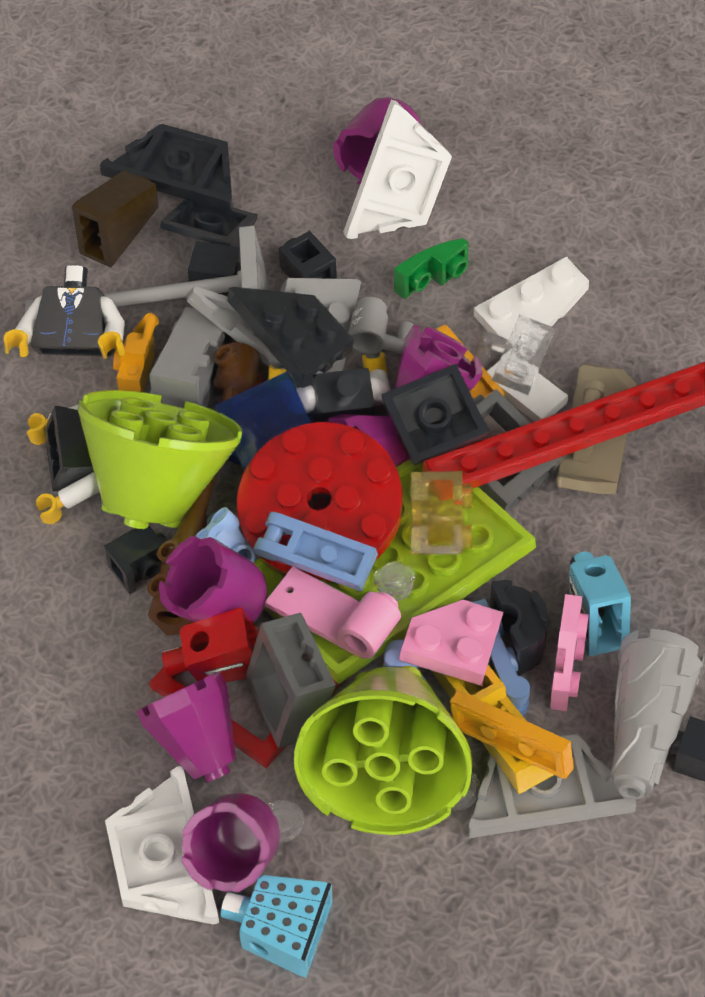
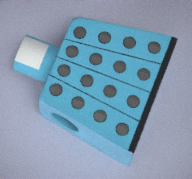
[221,875,333,978]

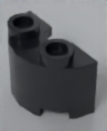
[490,580,548,676]

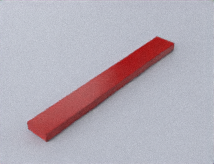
[422,362,705,500]

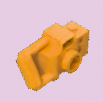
[113,313,159,392]

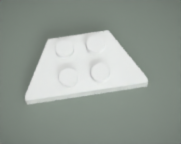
[343,100,452,239]
[105,766,219,925]

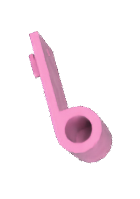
[265,566,401,659]

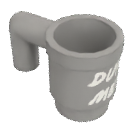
[348,297,414,354]

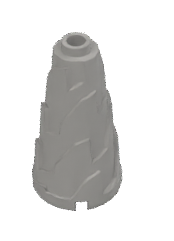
[611,629,705,800]

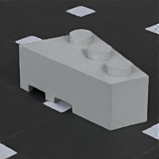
[149,307,232,408]

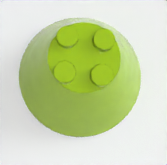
[78,390,242,529]
[294,666,472,835]

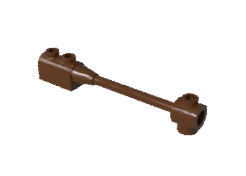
[147,343,265,635]

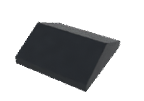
[160,199,258,247]
[381,364,489,466]

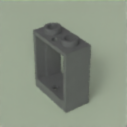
[452,389,564,512]
[245,613,336,748]

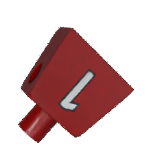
[162,607,259,682]

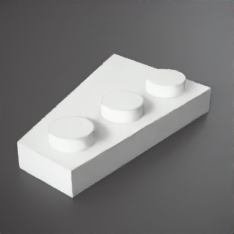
[474,257,589,361]

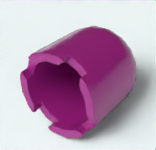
[333,97,422,186]
[159,536,267,623]
[181,793,281,892]

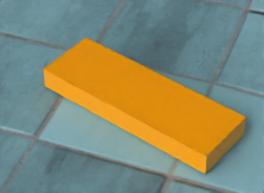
[450,690,574,779]

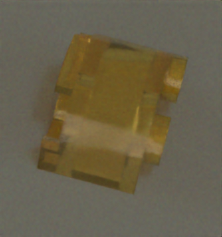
[411,471,473,555]

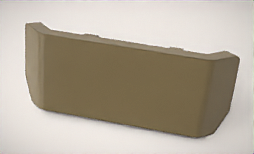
[555,363,637,494]

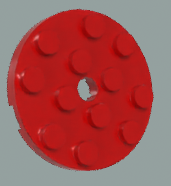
[237,422,403,582]

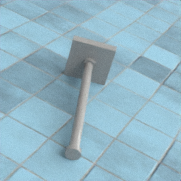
[25,225,268,311]

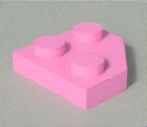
[550,594,589,711]
[399,600,503,686]

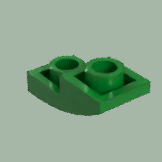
[394,238,469,299]

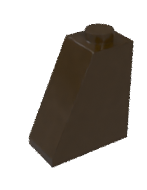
[72,171,159,268]

